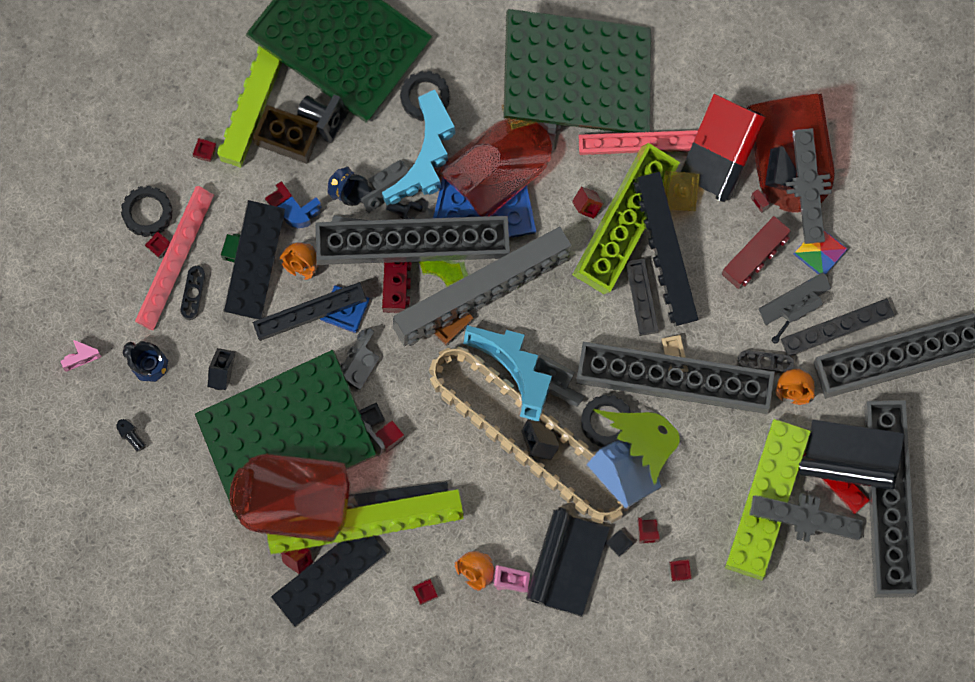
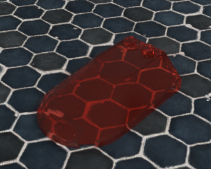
[746,93,835,213]
[435,119,552,217]
[230,454,350,542]

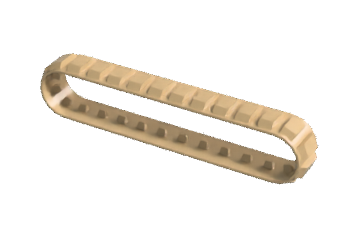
[429,347,629,524]

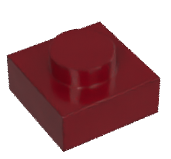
[192,138,217,162]
[751,189,769,213]
[145,232,170,259]
[669,560,692,582]
[412,579,438,606]

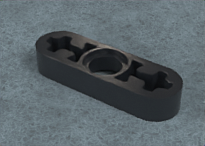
[180,266,206,320]
[738,350,794,373]

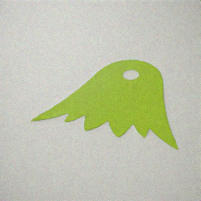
[593,409,680,485]

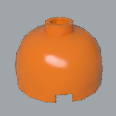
[280,242,319,280]
[776,369,815,405]
[455,551,494,590]

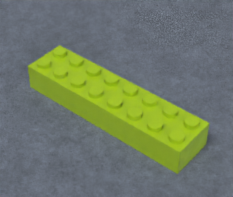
[572,143,680,294]
[725,419,810,581]

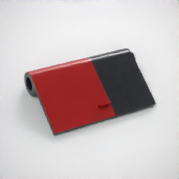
[679,94,766,202]

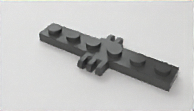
[786,128,832,244]
[750,493,863,542]

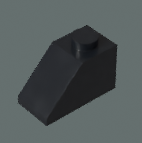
[765,146,797,191]
[207,348,236,390]
[521,419,559,460]

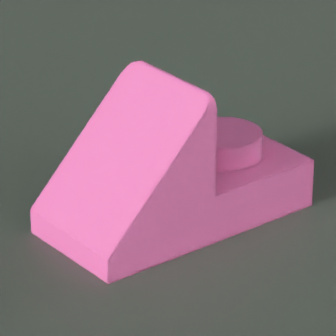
[61,340,101,372]
[494,566,530,593]

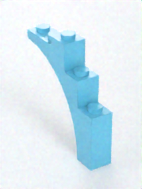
[382,90,456,205]
[463,325,552,421]

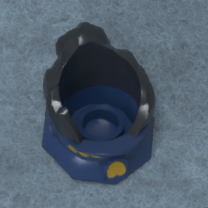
[327,166,372,206]
[122,341,168,382]

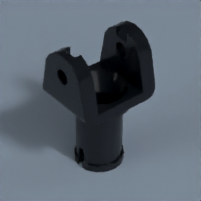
[386,201,423,219]
[116,419,146,452]

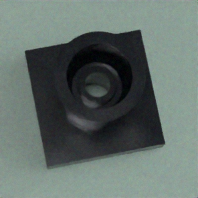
[297,95,349,144]

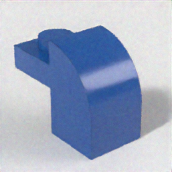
[278,197,322,228]

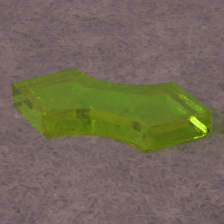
[419,261,464,287]

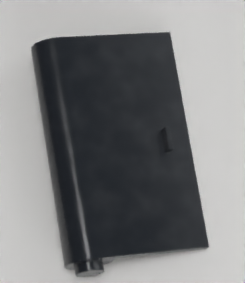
[798,419,905,490]
[526,507,610,617]

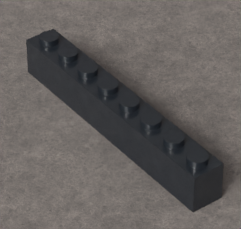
[634,172,699,327]

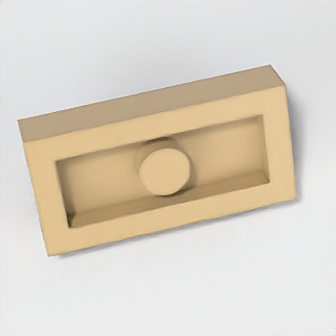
[661,335,688,375]

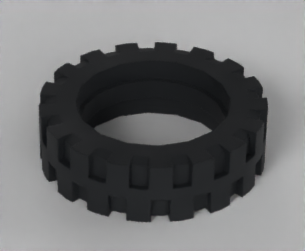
[400,70,450,121]
[121,186,173,237]
[581,395,632,447]

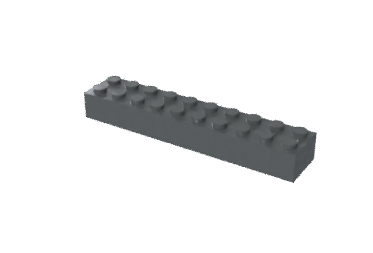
[315,216,510,265]
[393,226,572,347]
[813,313,975,399]
[576,342,775,414]
[864,400,917,598]

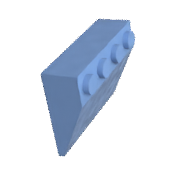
[586,440,661,508]

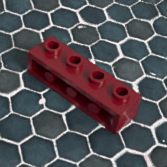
[722,216,791,289]
[382,262,412,313]

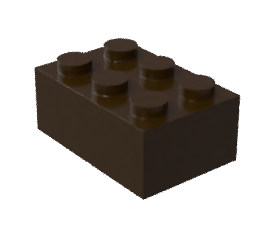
[253,105,320,164]

